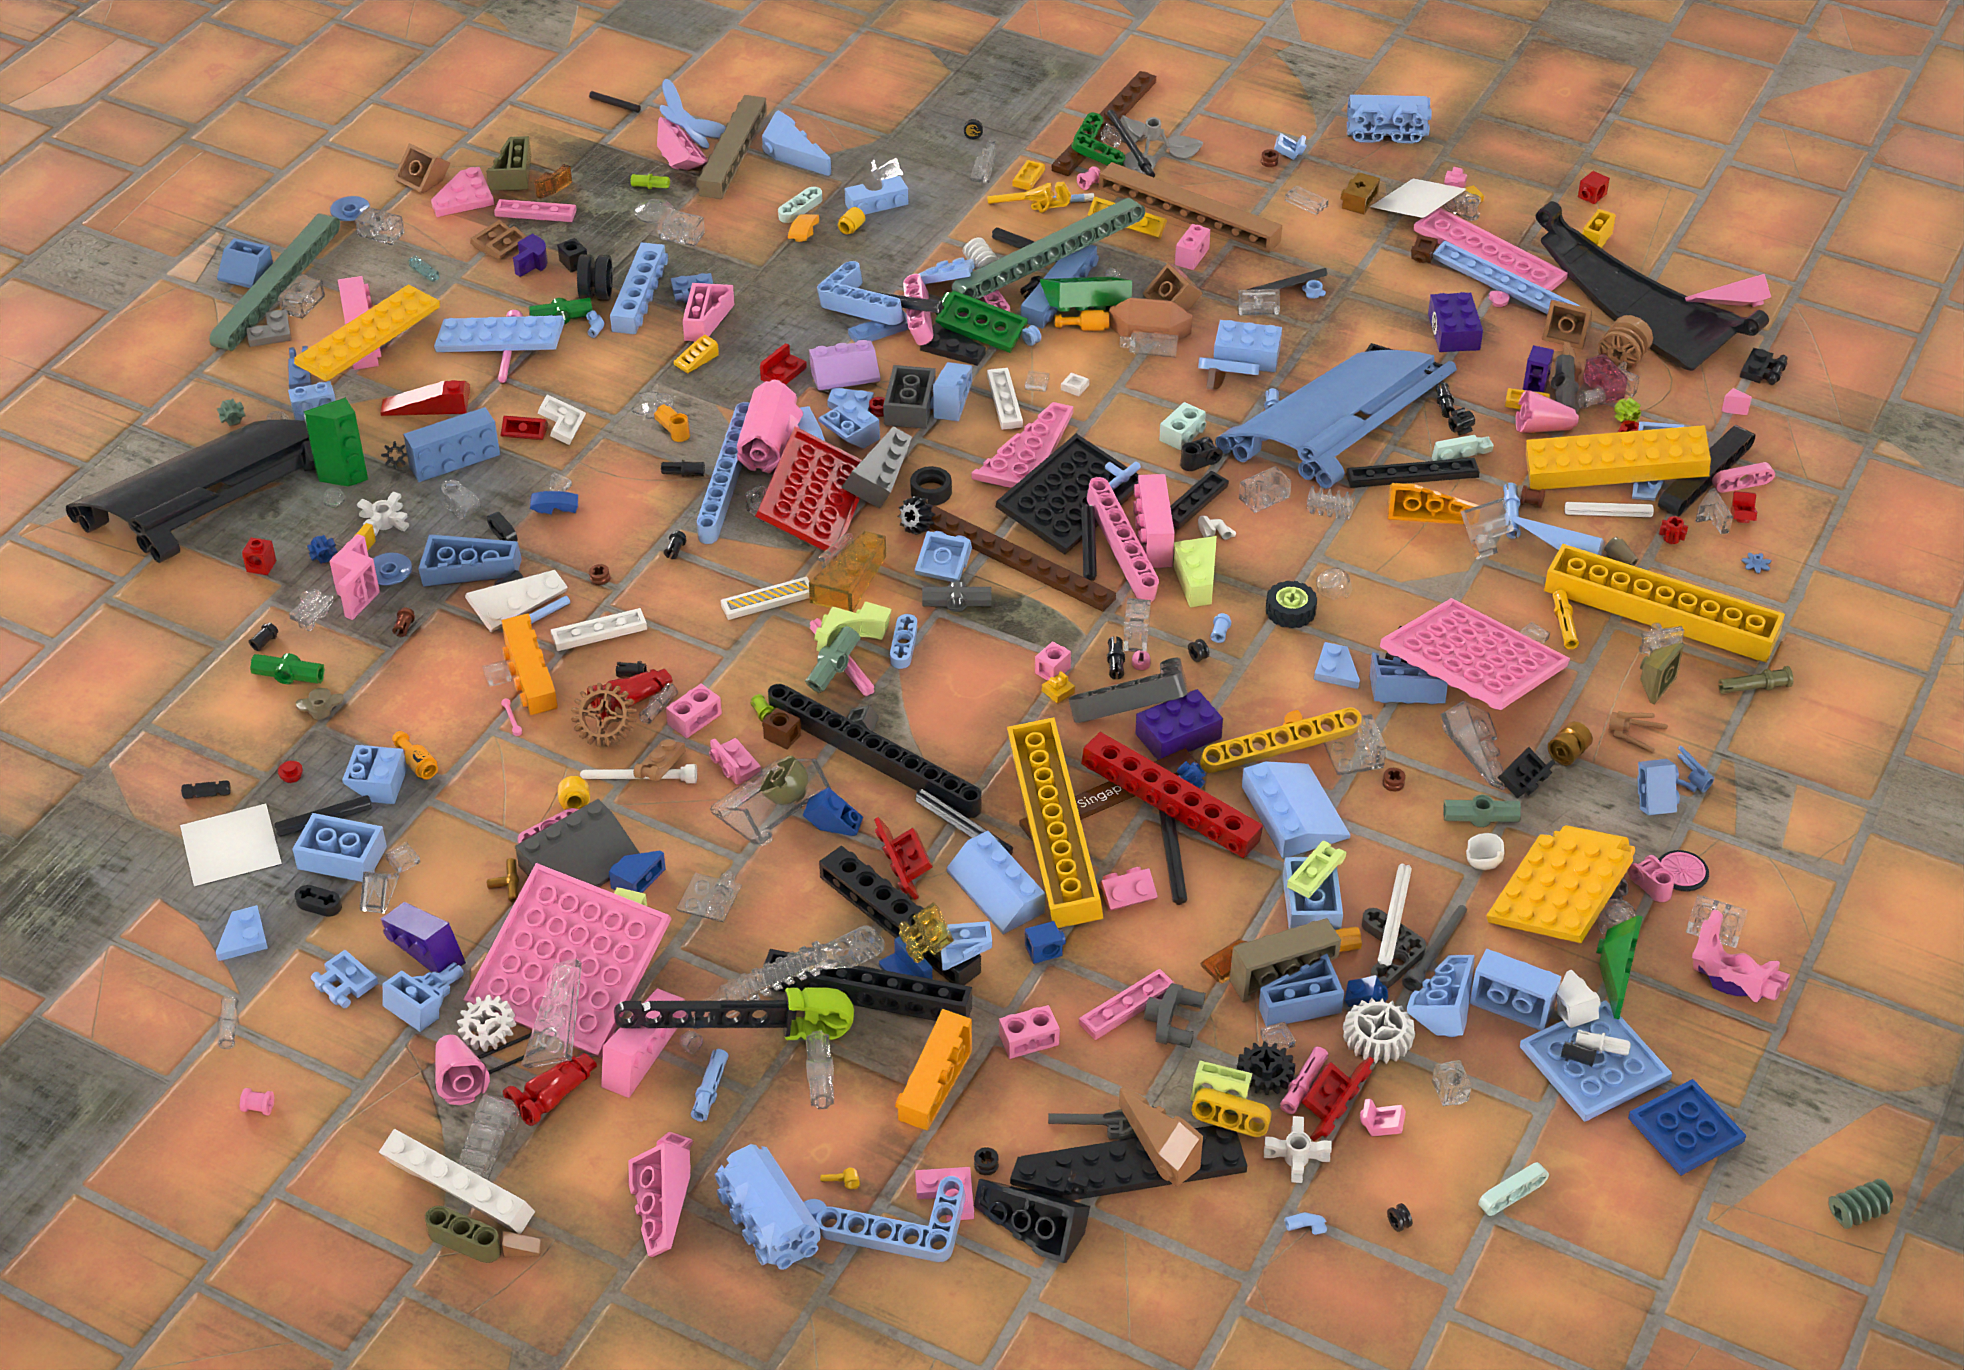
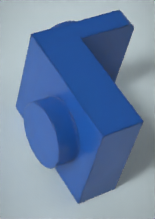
[1344,975,1388,1007]

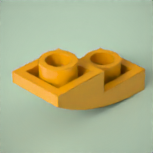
[788,214,819,242]

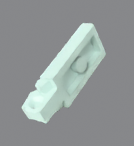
[1432,435,1494,461]

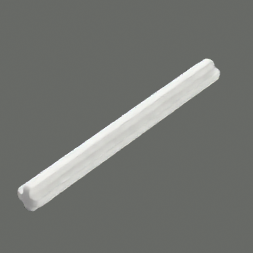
[1378,863,1412,966]

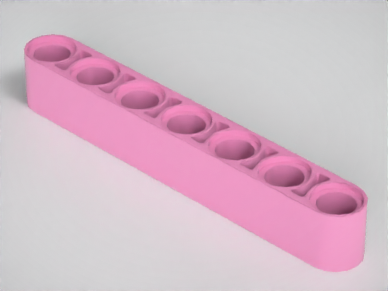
[1087,477,1159,603]

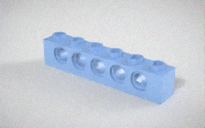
[610,242,668,334]

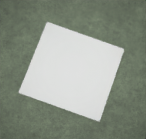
[1370,178,1466,218]
[180,804,282,886]

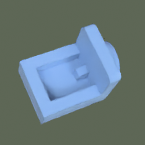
[1274,133,1306,160]

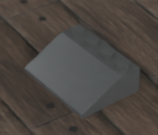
[515,799,640,887]

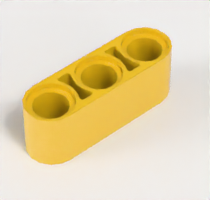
[1191,1088,1272,1137]

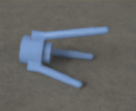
[1676,746,1715,792]

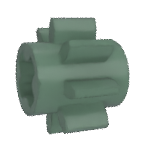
[217,398,246,426]

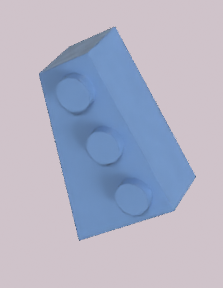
[1258,954,1344,1028]

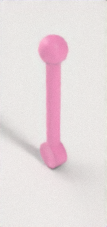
[501,698,522,736]

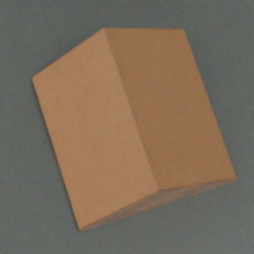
[1542,300,1592,350]

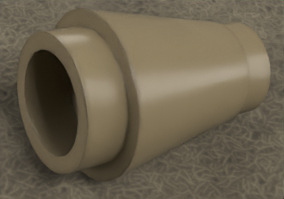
[1604,537,1639,566]

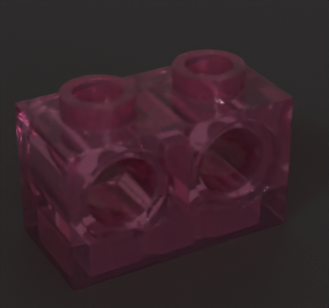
[1583,354,1628,403]

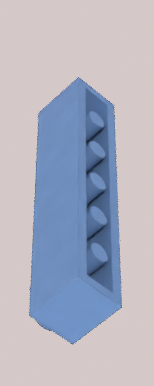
[1021,245,1099,329]

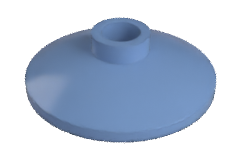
[330,196,370,221]
[373,553,412,585]

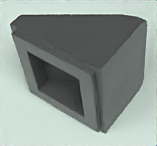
[848,705,879,731]

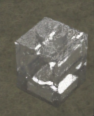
[1432,1060,1472,1106]

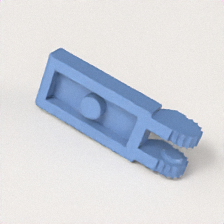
[288,346,311,389]

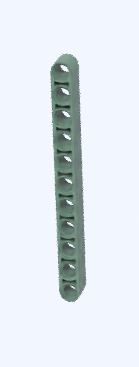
[952,198,1145,299]
[209,213,340,351]

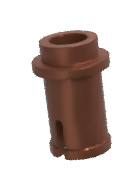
[392,607,415,637]

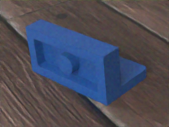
[879,935,933,979]

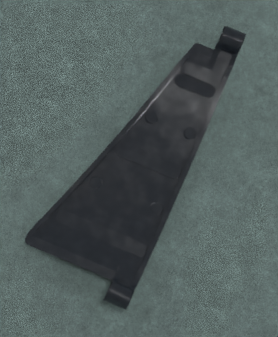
[1536,201,1769,371]

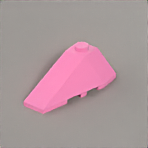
[1685,274,1771,307]
[628,1142,691,1257]

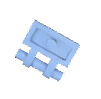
[311,950,378,1008]

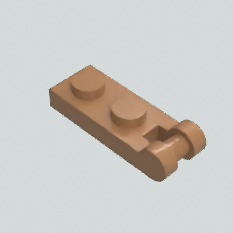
[633,739,686,781]

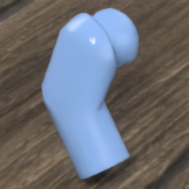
[586,310,604,338]
[1284,1212,1327,1235]

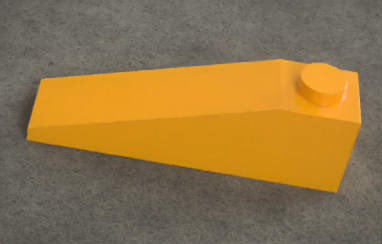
[1388,483,1480,525]

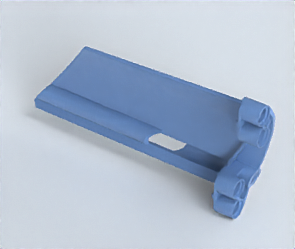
[1215,350,1457,489]

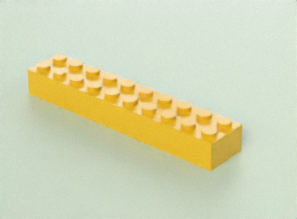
[1544,544,1785,663]
[1007,717,1103,928]

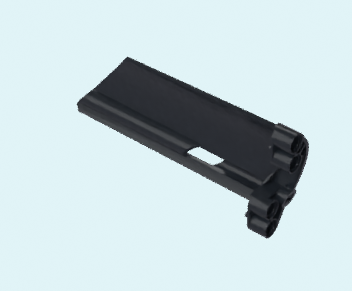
[66,419,310,563]

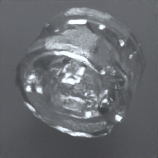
[1597,899,1636,936]

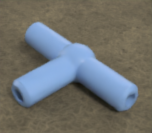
[1105,462,1141,490]

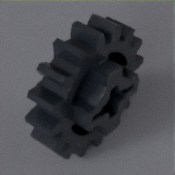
[1237,1041,1295,1095]

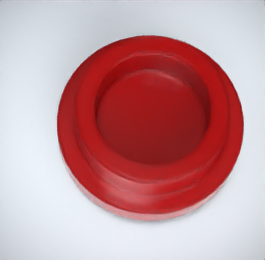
[278,761,303,783]

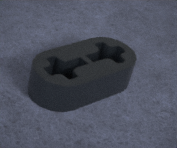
[487,511,518,542]
[295,885,342,917]

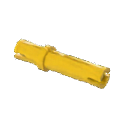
[1553,590,1579,649]

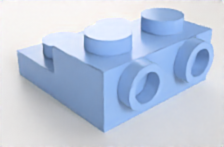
[914,531,972,582]

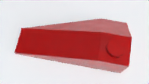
[380,380,470,416]

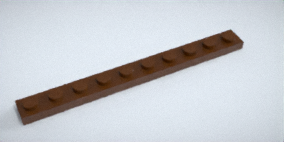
[1052,71,1157,176]
[930,506,1116,612]

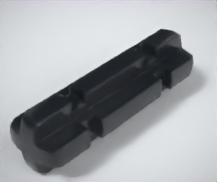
[181,780,231,799]

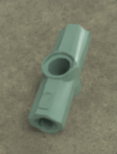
[805,626,861,693]
[1443,794,1521,827]

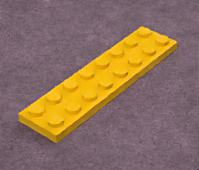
[294,284,440,382]

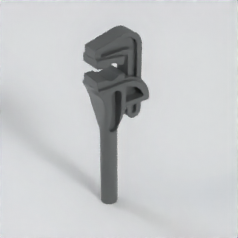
[1048,1106,1154,1140]

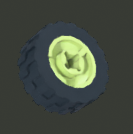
[1266,580,1317,628]

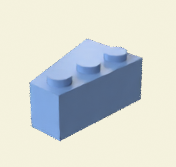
[1369,652,1448,704]

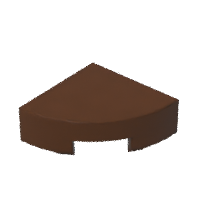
[1206,368,1226,389]

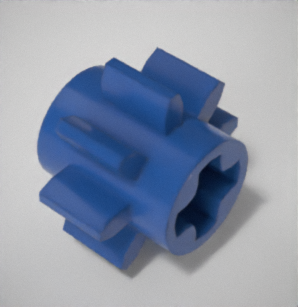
[307,535,337,564]
[1177,761,1206,788]

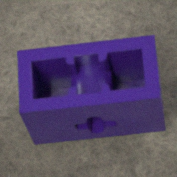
[1523,345,1554,393]

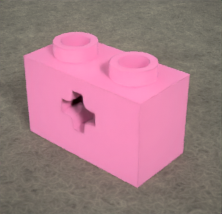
[1175,224,1211,270]

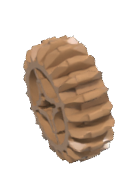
[571,683,637,747]

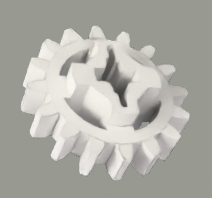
[457,995,516,1052]

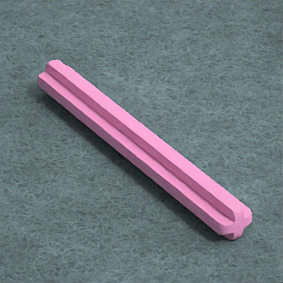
[810,618,874,696]

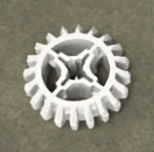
[1343,998,1415,1064]

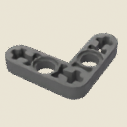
[1362,908,1426,989]

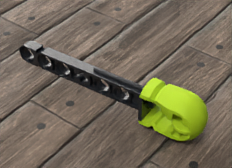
[614,988,854,1040]

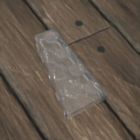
[521,959,582,1069]

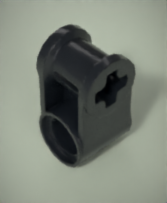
[1180,437,1223,471]

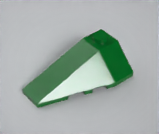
[1596,915,1643,1019]

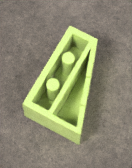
[1173,536,1217,607]

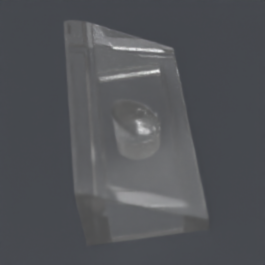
[1237,289,1280,316]

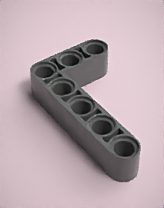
[1068,657,1188,723]

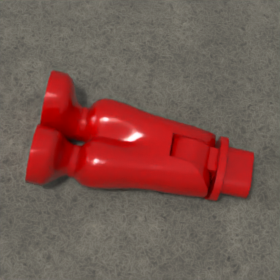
[587,669,673,721]
[503,1053,597,1126]

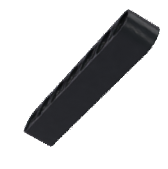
[1658,425,1756,517]

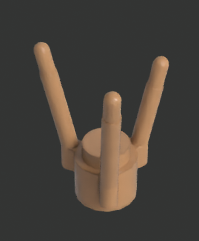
[1609,711,1668,752]

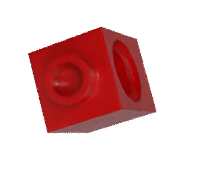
[1578,171,1610,204]
[242,537,277,576]

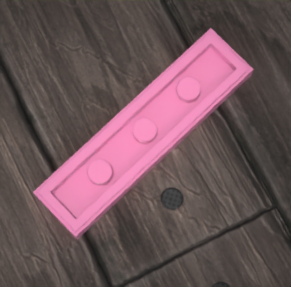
[494,199,576,222]
[1079,969,1174,1040]

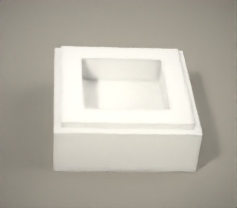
[1061,373,1090,396]

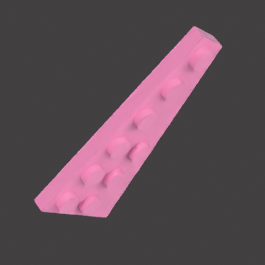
[972,402,1073,488]

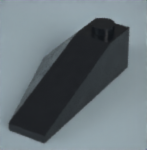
[973,1179,1090,1263]

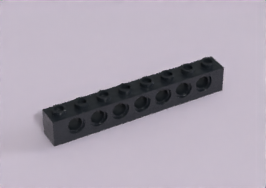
[819,845,981,985]
[762,949,972,1021]

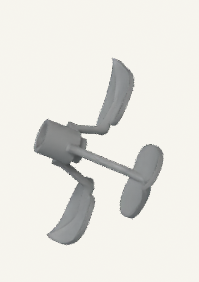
[1118,115,1203,174]

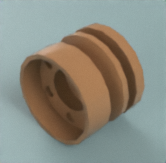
[1598,315,1653,371]

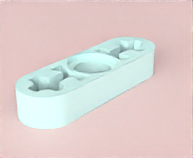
[778,187,823,223]
[1478,1162,1549,1216]

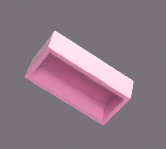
[1133,474,1174,568]

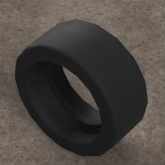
[910,466,952,506]

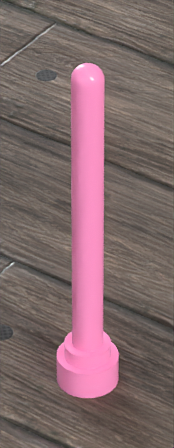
[498,310,523,383]

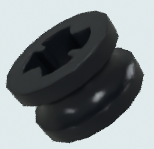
[1188,639,1210,662]
[974,1147,999,1176]
[1387,1203,1413,1232]

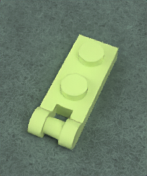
[1287,840,1347,899]

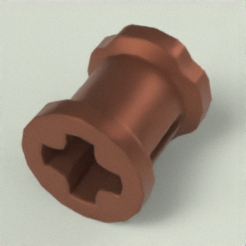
[1520,485,1546,509]

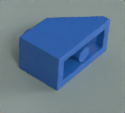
[609,851,666,893]

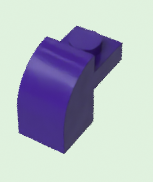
[513,233,548,277]

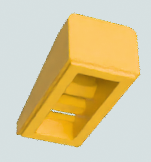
[674,334,719,374]

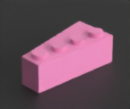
[601,989,686,1098]

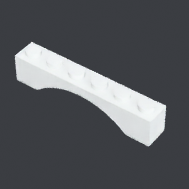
[379,1129,535,1235]

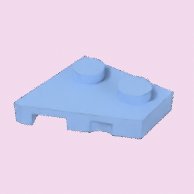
[1314,642,1360,689]

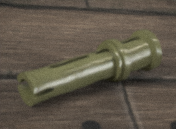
[1718,666,1793,694]

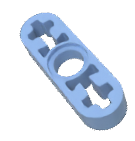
[1198,357,1260,375]
[890,614,918,669]

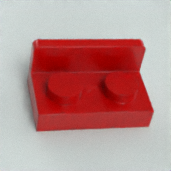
[760,343,807,385]

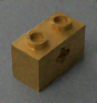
[1340,172,1380,215]

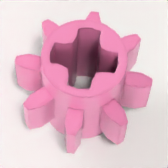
[1444,167,1467,188]

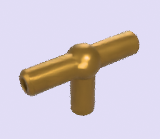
[486,858,519,902]

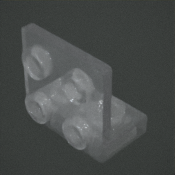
[1324,714,1387,775]

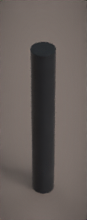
[589,91,641,113]

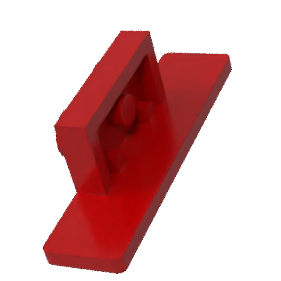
[874,817,933,900]
[1301,1056,1374,1141]

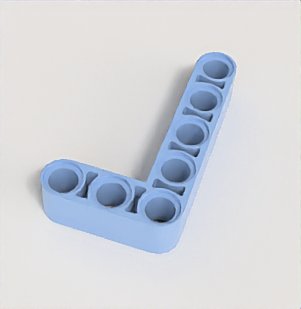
[817,261,904,325]
[816,1176,965,1262]

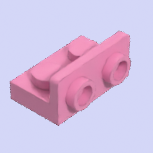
[709,738,762,785]

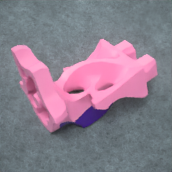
[1692,910,1790,1002]

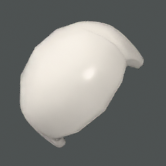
[1466,833,1505,870]

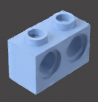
[288,381,336,421]

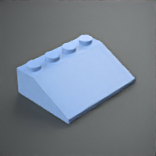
[1242,761,1351,859]

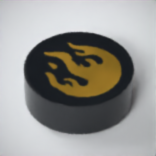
[964,119,983,140]

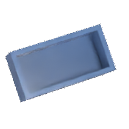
[403,407,500,482]

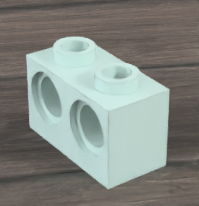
[1159,402,1206,450]

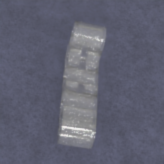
[451,1094,519,1195]

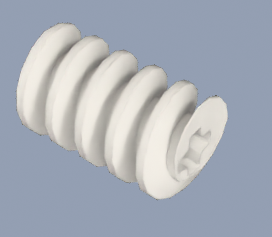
[962,237,998,270]

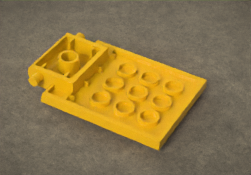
[1486,825,1635,943]

